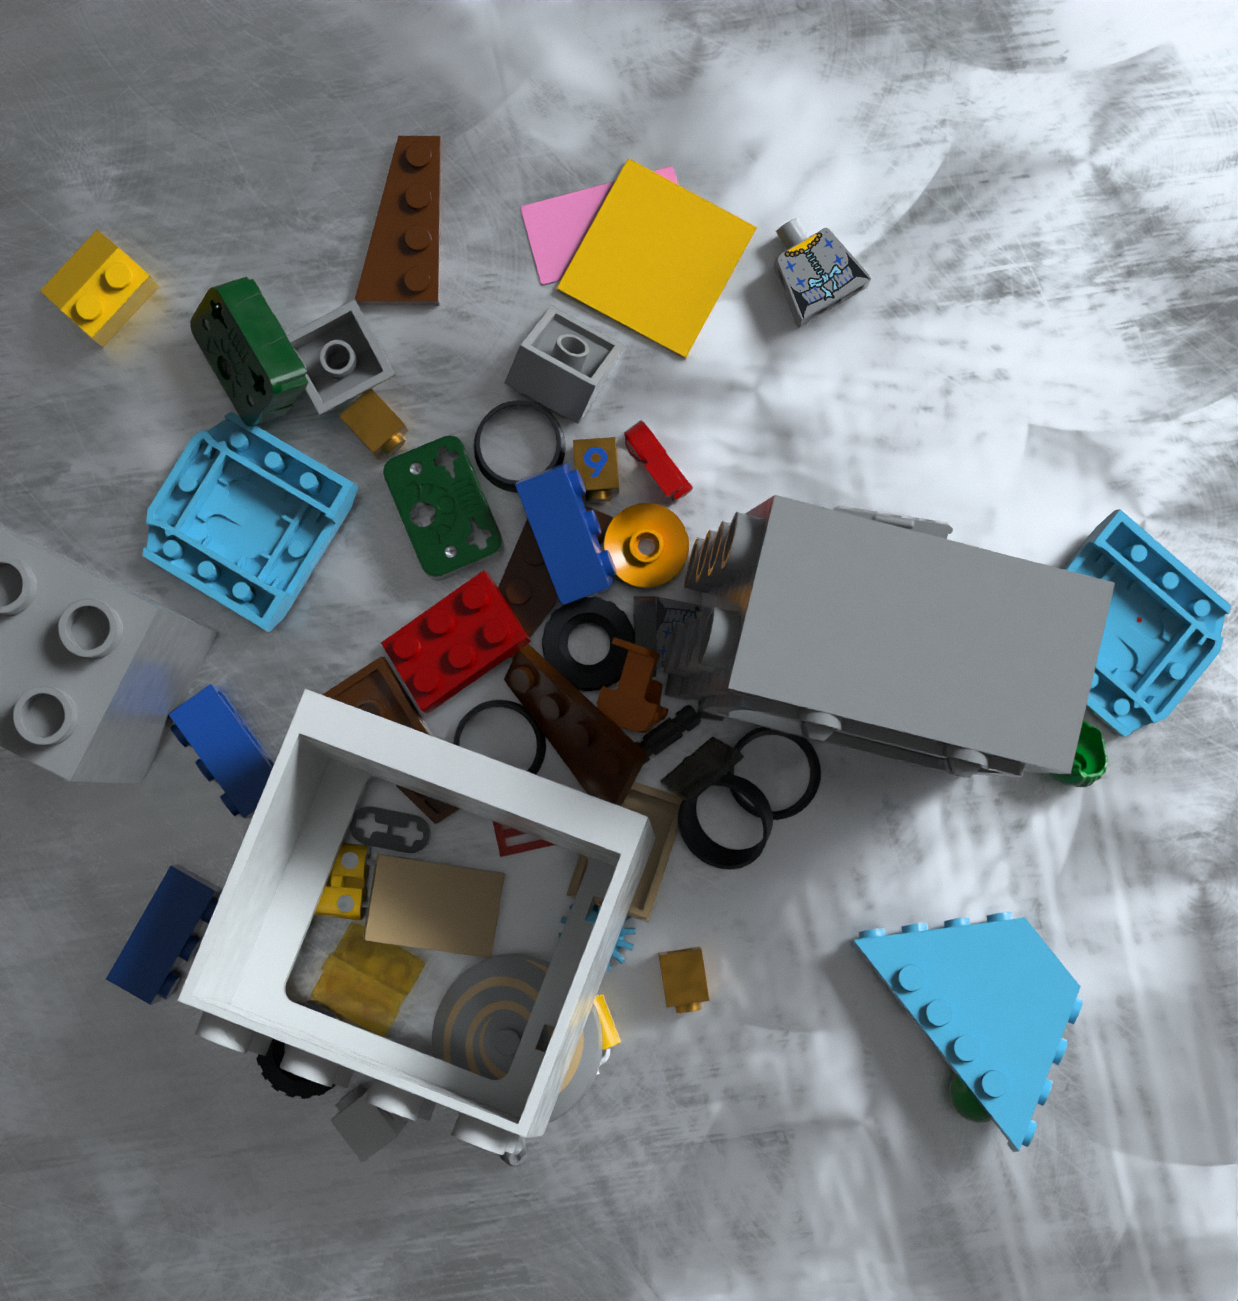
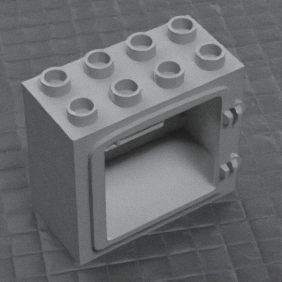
[664,495,1115,778]

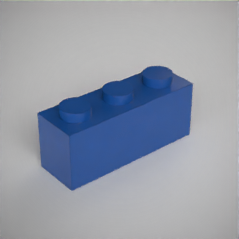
[515,462,617,605]
[169,684,274,819]
[106,864,223,1005]

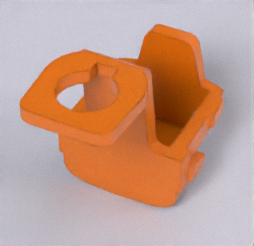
[596,637,669,733]

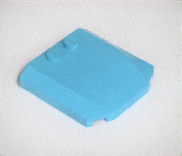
[142,411,358,632]
[1062,509,1231,737]

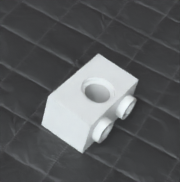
[330,1084,406,1163]

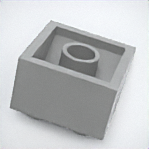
[287,299,396,416]
[504,305,625,424]

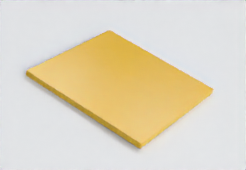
[557,158,757,359]

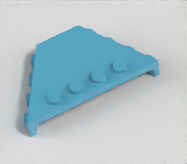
[850,912,1083,1152]

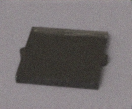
[660,736,744,803]

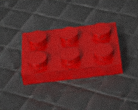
[381,570,531,714]

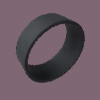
[473,400,566,493]
[453,700,546,775]
[727,727,821,820]
[678,774,773,870]

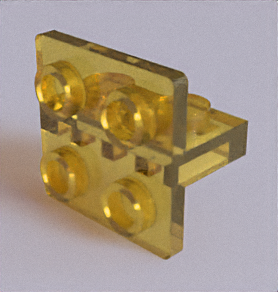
[311,922,425,1037]

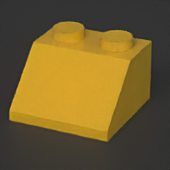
[40,229,160,348]

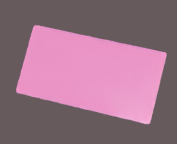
[521,166,678,285]

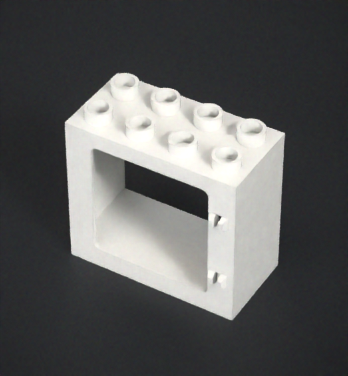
[177,689,656,1155]

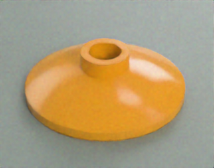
[604,503,689,588]

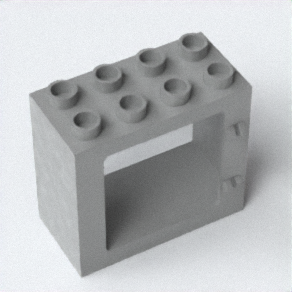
[0,524,218,784]

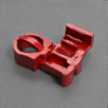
[624,420,693,503]

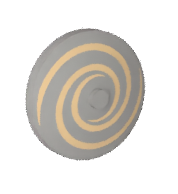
[432,954,603,1123]

